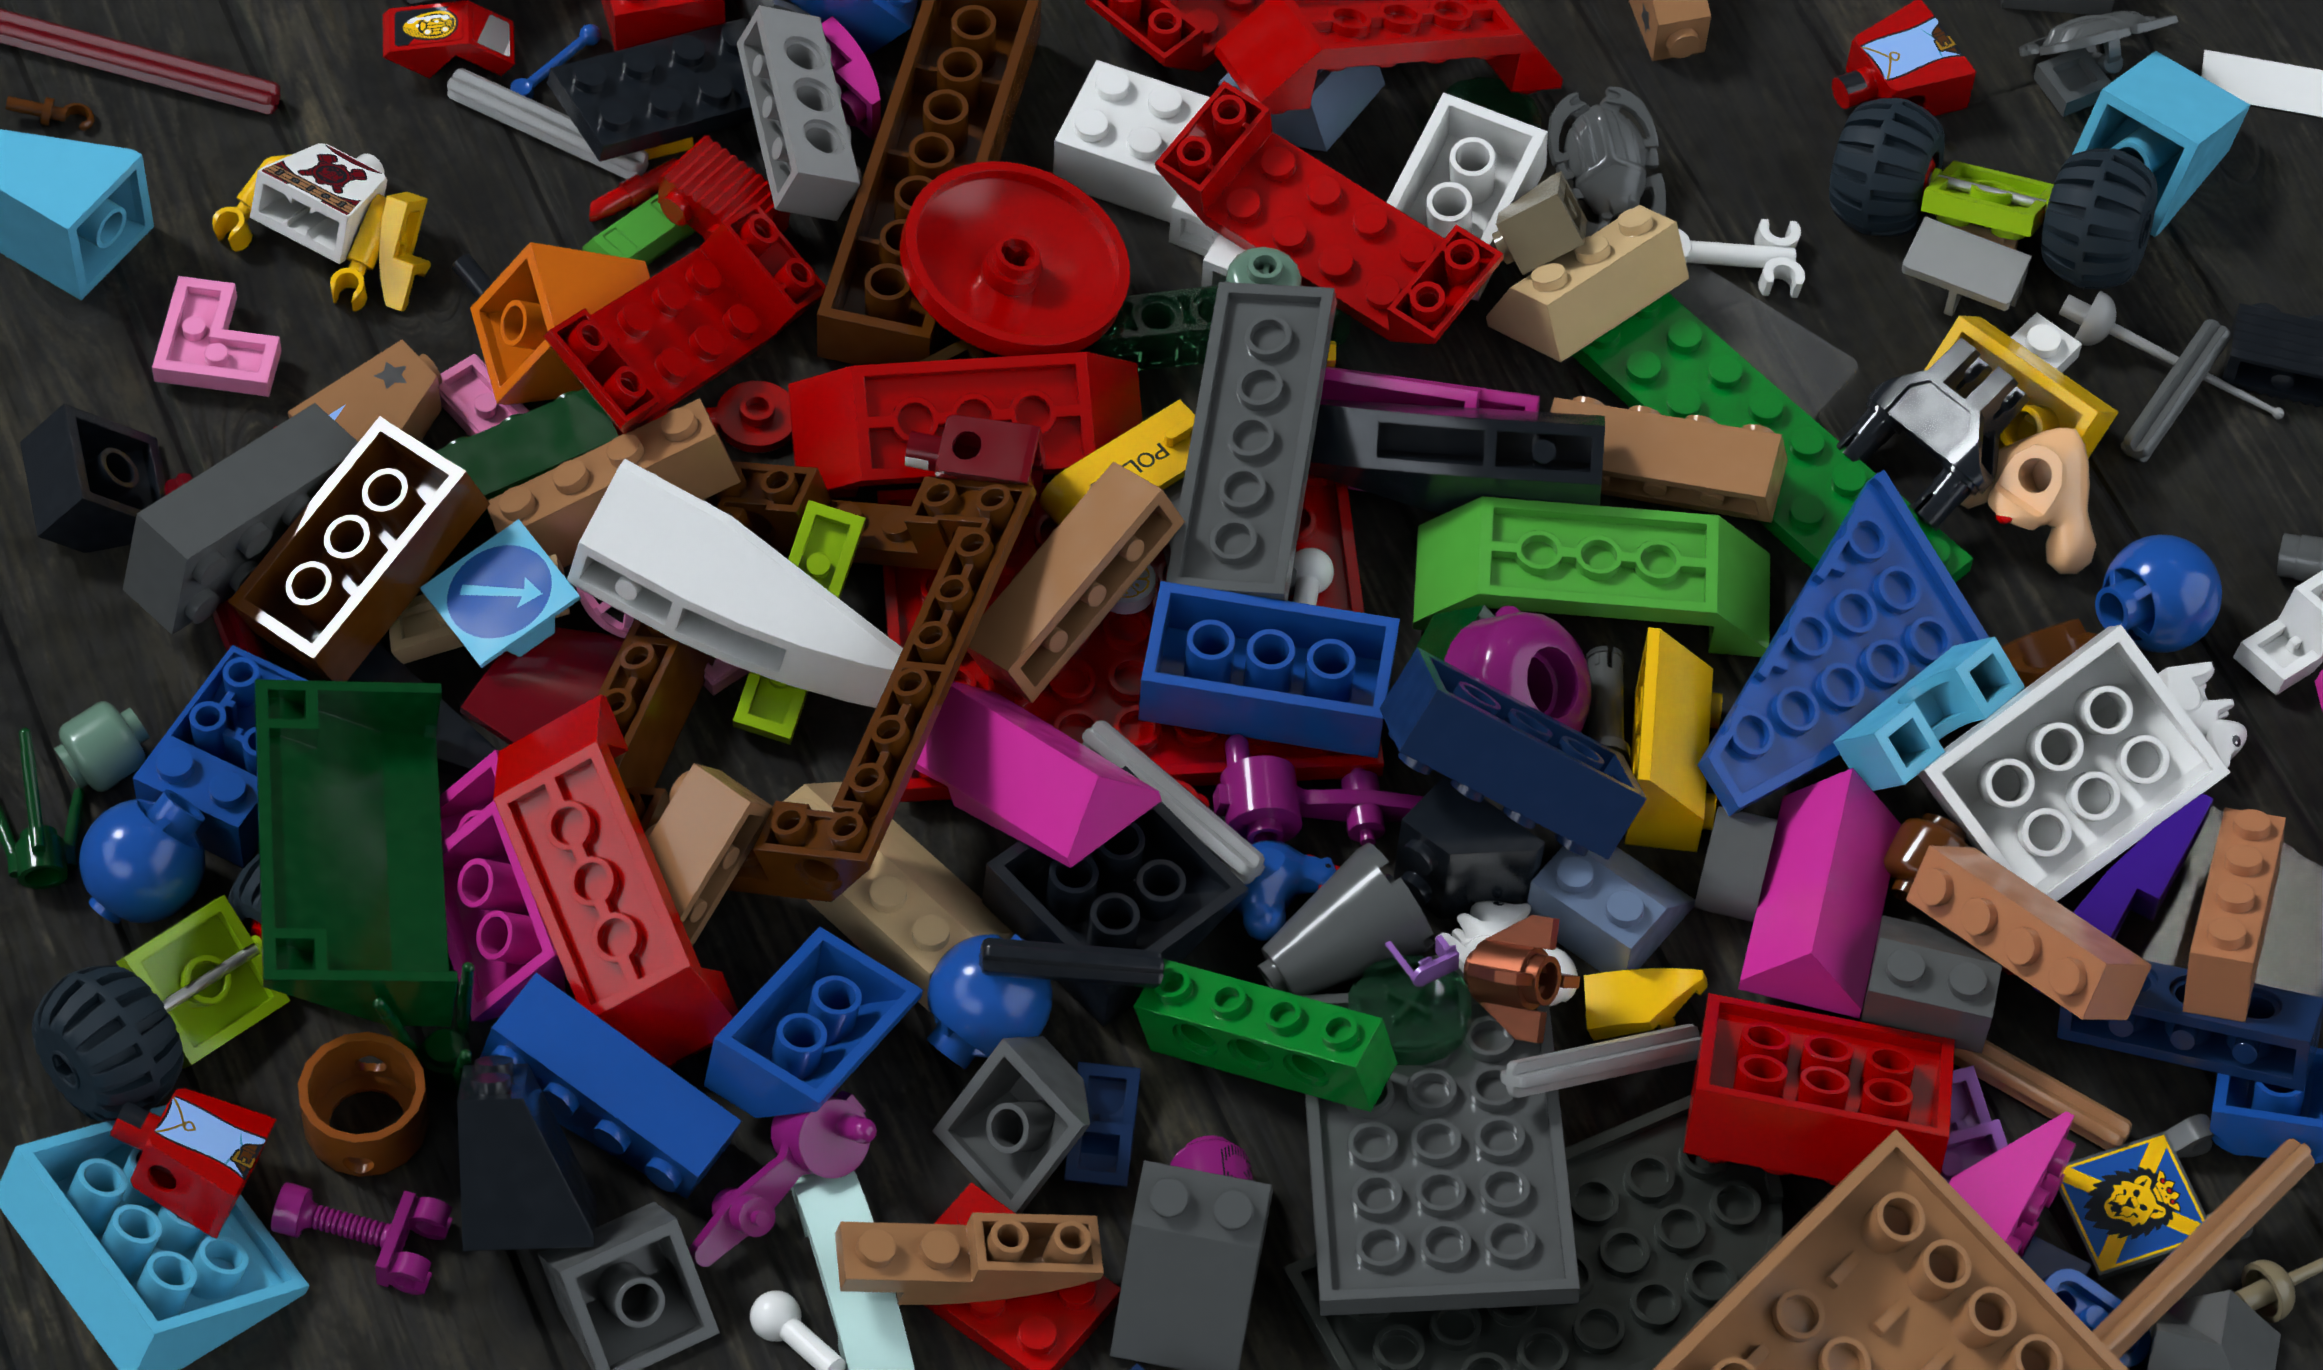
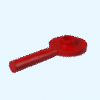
[612,381,792,453]

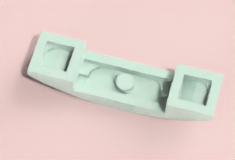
[791,1171,915,1370]

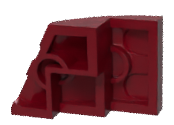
[460,627,625,745]

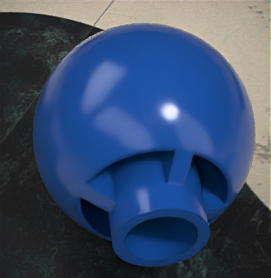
[2095,535,2222,653]
[79,790,205,924]
[926,933,1053,1069]

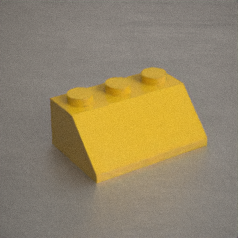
[1924,316,2119,459]
[1625,627,1722,852]

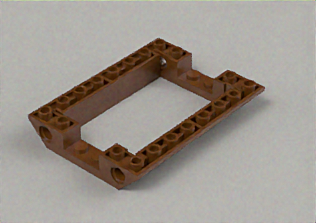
[597,461,1037,902]

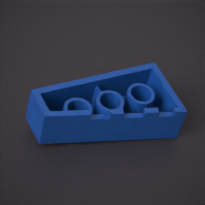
[480,972,741,1199]

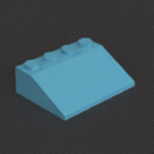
[0,1104,310,1370]

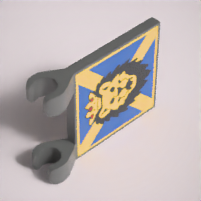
[2057,1114,2253,1281]

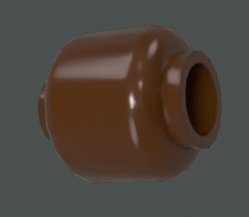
[1884,813,1969,908]

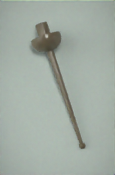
[2234,1257,2323,1323]

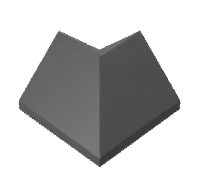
[2142,1290,2281,1370]

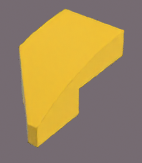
[379,192,431,311]
[1584,968,1708,1041]

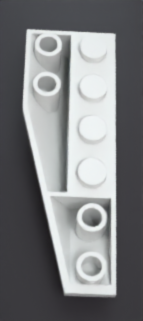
[567,459,903,708]

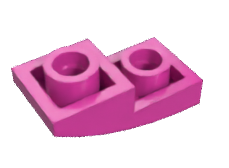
[822,16,881,140]

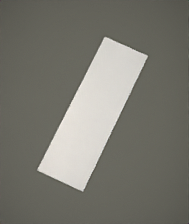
[2201,50,2323,117]

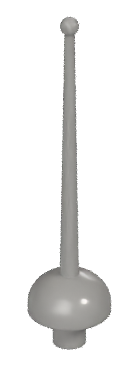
[2059,290,2284,419]

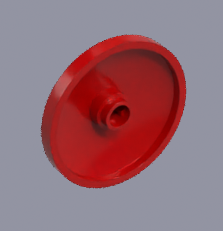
[900,161,1130,356]

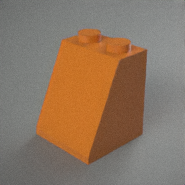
[470,242,650,405]

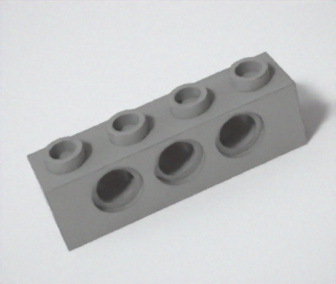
[737,5,861,221]

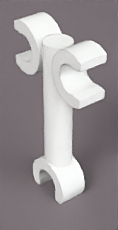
[1678,219,1805,298]

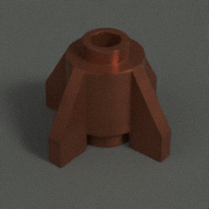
[1463,915,1580,1043]

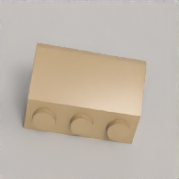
[1486,205,1689,362]

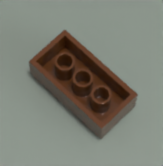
[228,416,490,681]

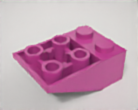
[1949,1111,2076,1256]

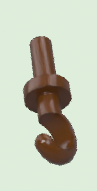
[5,96,95,131]

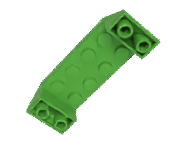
[1412,496,1770,657]

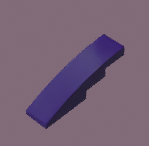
[2032,793,2213,997]

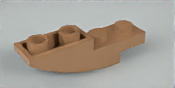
[835,1212,1104,1305]

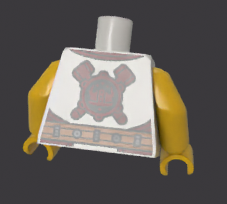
[212,143,387,311]

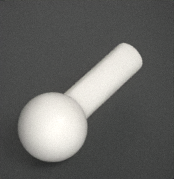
[1293,548,1334,605]
[750,1290,846,1370]

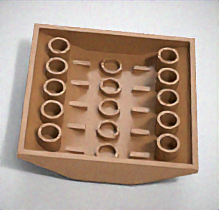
[1653,1129,2129,1370]

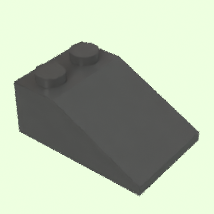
[1110,1160,1273,1370]

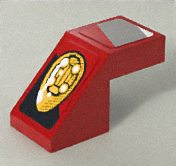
[383,0,515,79]

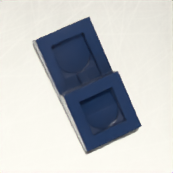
[1064,1062,1141,1189]

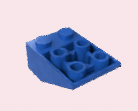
[132,645,309,868]

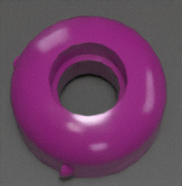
[1444,606,1592,733]

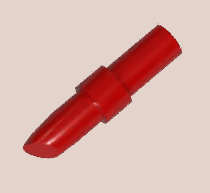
[589,158,677,222]

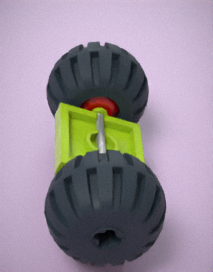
[1829,98,2158,289]
[32,854,291,1121]

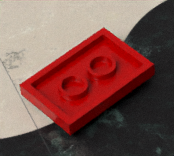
[924,1182,1121,1370]

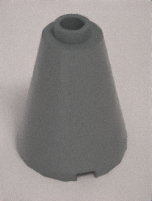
[1257,843,1436,995]

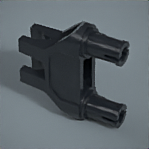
[1837,337,2030,532]

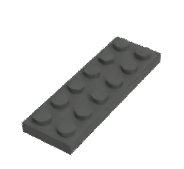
[1166,282,1337,601]

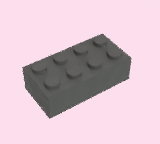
[123,403,358,635]

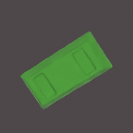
[583,194,696,265]

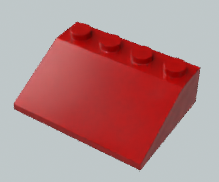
[1683,993,1955,1186]

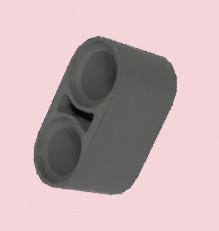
[1694,806,1778,922]

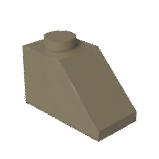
[1492,171,1587,275]

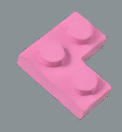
[152,276,282,397]

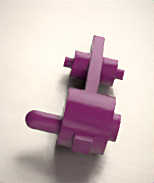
[1212,734,1424,845]
[688,1091,877,1267]

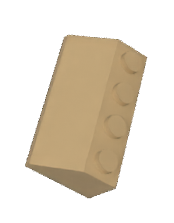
[784,782,1013,1012]

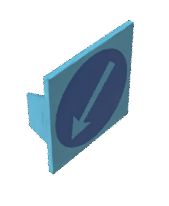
[420,519,581,668]

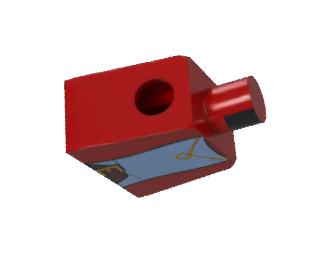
[1832,0,1976,116]
[109,1088,276,1239]

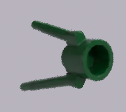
[0,728,85,889]
[373,962,475,1092]

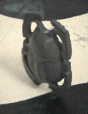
[2019,11,2178,74]
[1547,87,1666,237]

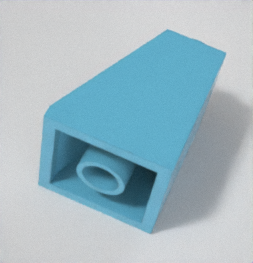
[2072,51,2250,237]
[0,129,154,300]

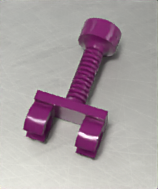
[271,1182,453,1295]

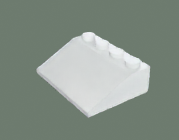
[1918,625,2231,902]

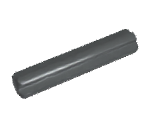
[2121,319,2231,463]

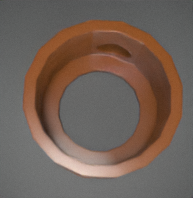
[298,1032,430,1177]

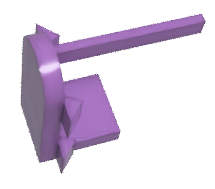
[1385,935,1459,987]

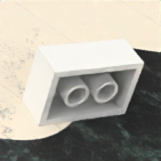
[1053,60,1210,222]
[1387,92,1548,301]

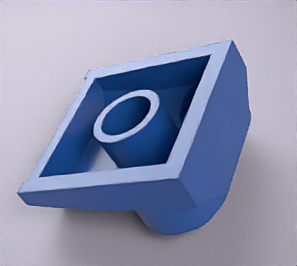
[2209,1048,2323,1164]

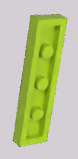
[733,500,866,745]

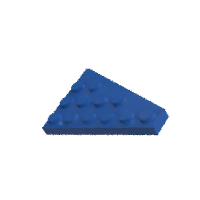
[1698,470,1989,817]

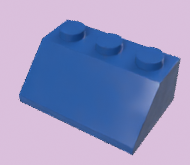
[704,927,923,1118]

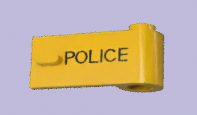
[1039,399,1195,526]

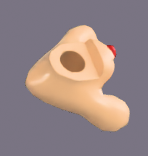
[1960,428,2096,574]

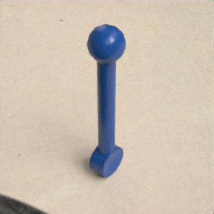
[510,24,602,99]

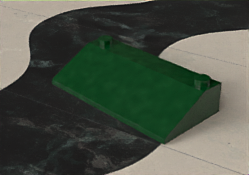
[254,679,458,1026]

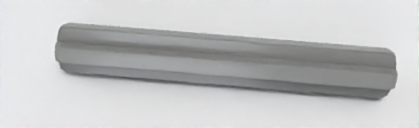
[447,68,649,179]
[1082,720,1265,884]
[1500,1024,1701,1098]

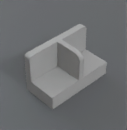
[1901,216,2032,317]

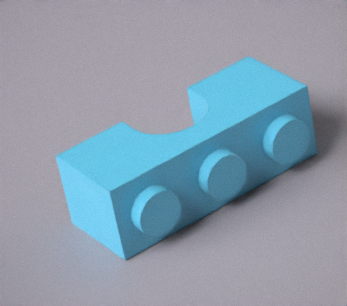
[1833,636,2025,791]

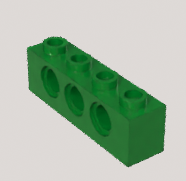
[1134,959,1397,1112]

